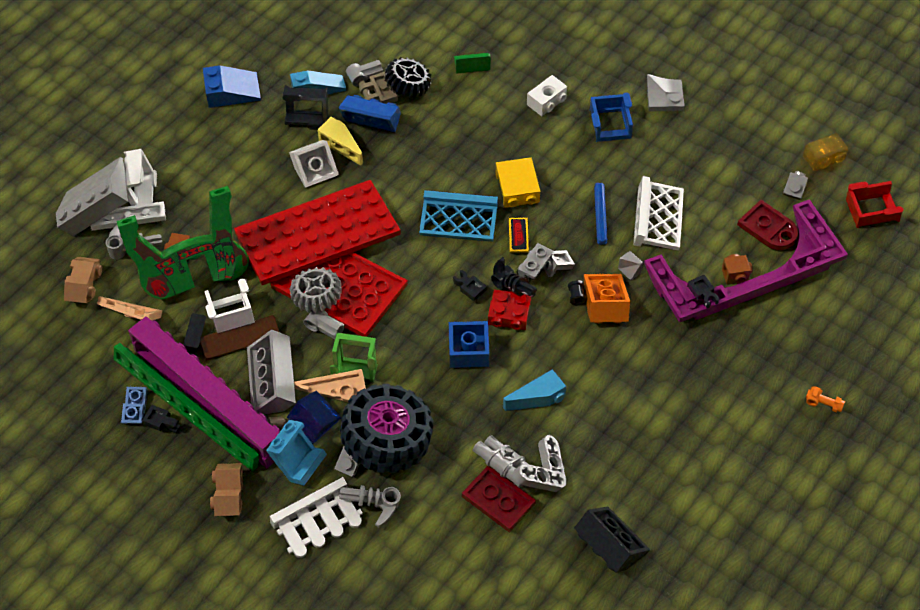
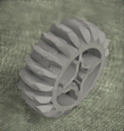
[290,267,342,314]

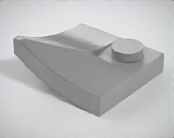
[647,74,684,111]

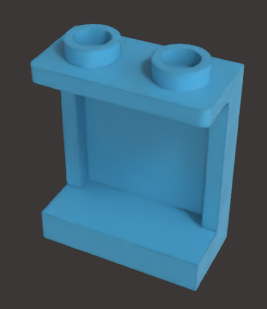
[266,420,327,485]

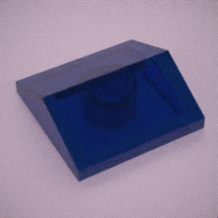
[287,390,341,444]

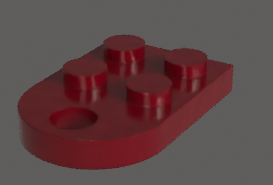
[737,200,798,250]

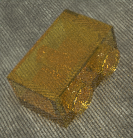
[803,133,848,171]

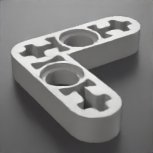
[513,435,566,492]

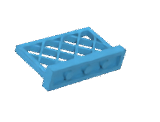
[419,190,498,242]

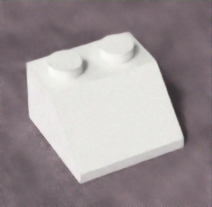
[289,140,339,187]

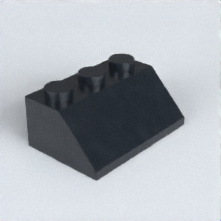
[574,506,650,573]

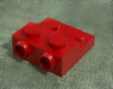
[488,289,531,330]

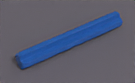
[594,183,607,245]

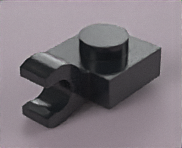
[142,405,180,433]

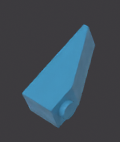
[290,71,346,94]
[503,369,566,411]

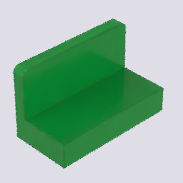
[454,53,491,74]

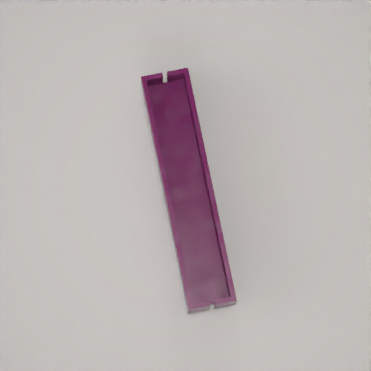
[128,316,280,469]

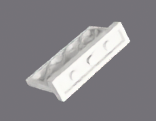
[633,176,684,250]

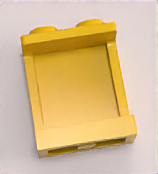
[496,157,540,208]

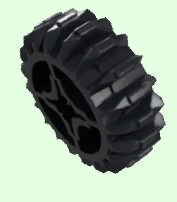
[384,57,432,99]

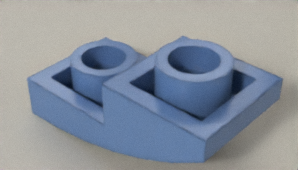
[121,387,148,424]

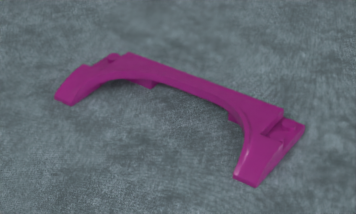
[644,199,848,323]

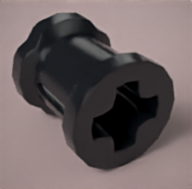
[568,280,587,306]

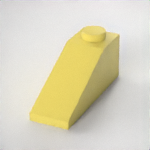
[318,117,363,166]

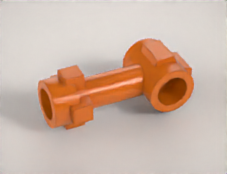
[806,386,845,413]

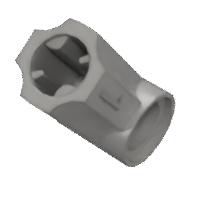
[346,60,383,87]
[303,310,345,339]

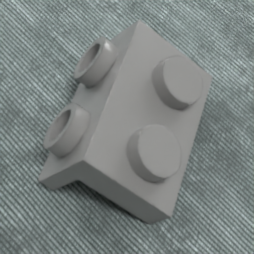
[517,243,553,280]

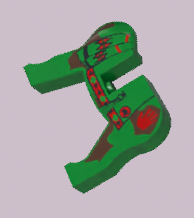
[116,186,249,299]

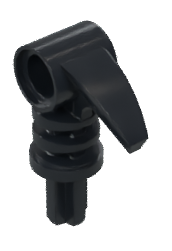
[491,257,537,297]

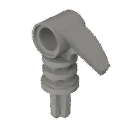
[106,225,162,260]
[339,485,401,528]

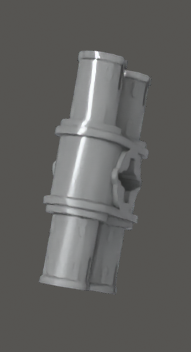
[473,435,538,488]

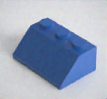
[339,95,401,132]

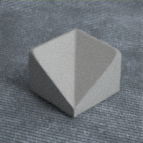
[618,251,643,280]

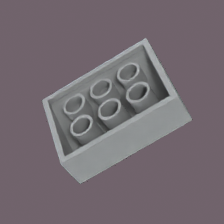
[56,157,128,236]

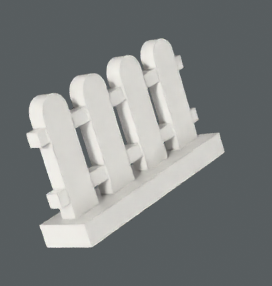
[270,477,363,558]

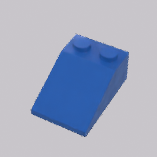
[203,66,261,108]

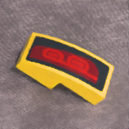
[509,218,529,253]

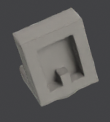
[543,250,575,277]

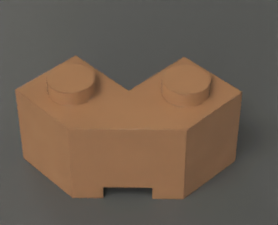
[64,257,102,303]
[210,463,243,516]

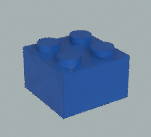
[449,321,489,368]

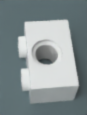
[527,75,567,116]

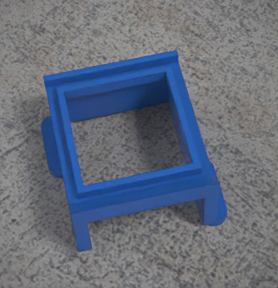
[590,93,633,142]

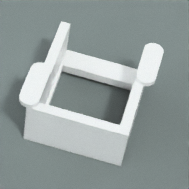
[124,149,157,206]
[204,279,255,333]

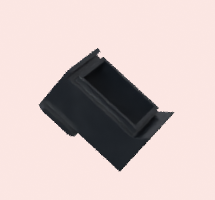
[282,85,329,130]

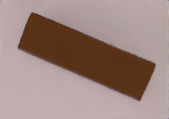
[200,315,279,361]

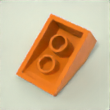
[584,274,630,324]

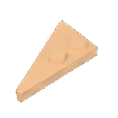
[97,296,162,321]
[294,369,366,402]

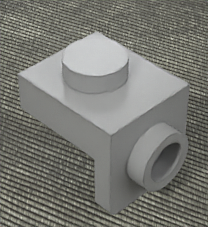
[783,171,808,199]
[334,446,360,477]

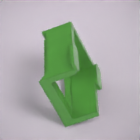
[330,333,378,382]

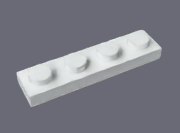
[90,201,166,231]

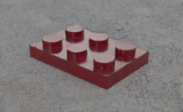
[462,466,536,533]

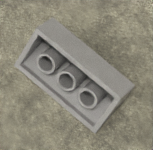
[247,329,296,414]

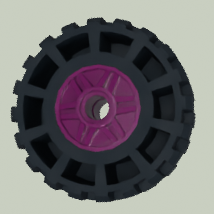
[340,384,433,473]

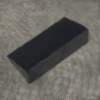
[183,313,206,354]

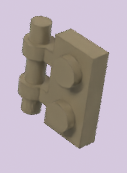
[358,72,398,104]

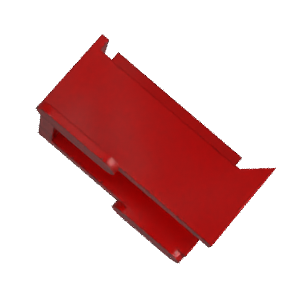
[846,181,904,228]

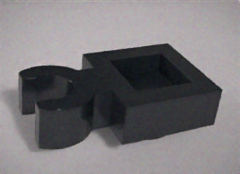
[453,270,487,301]
[687,275,719,309]

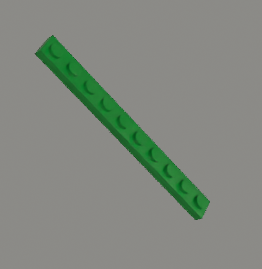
[114,343,259,472]

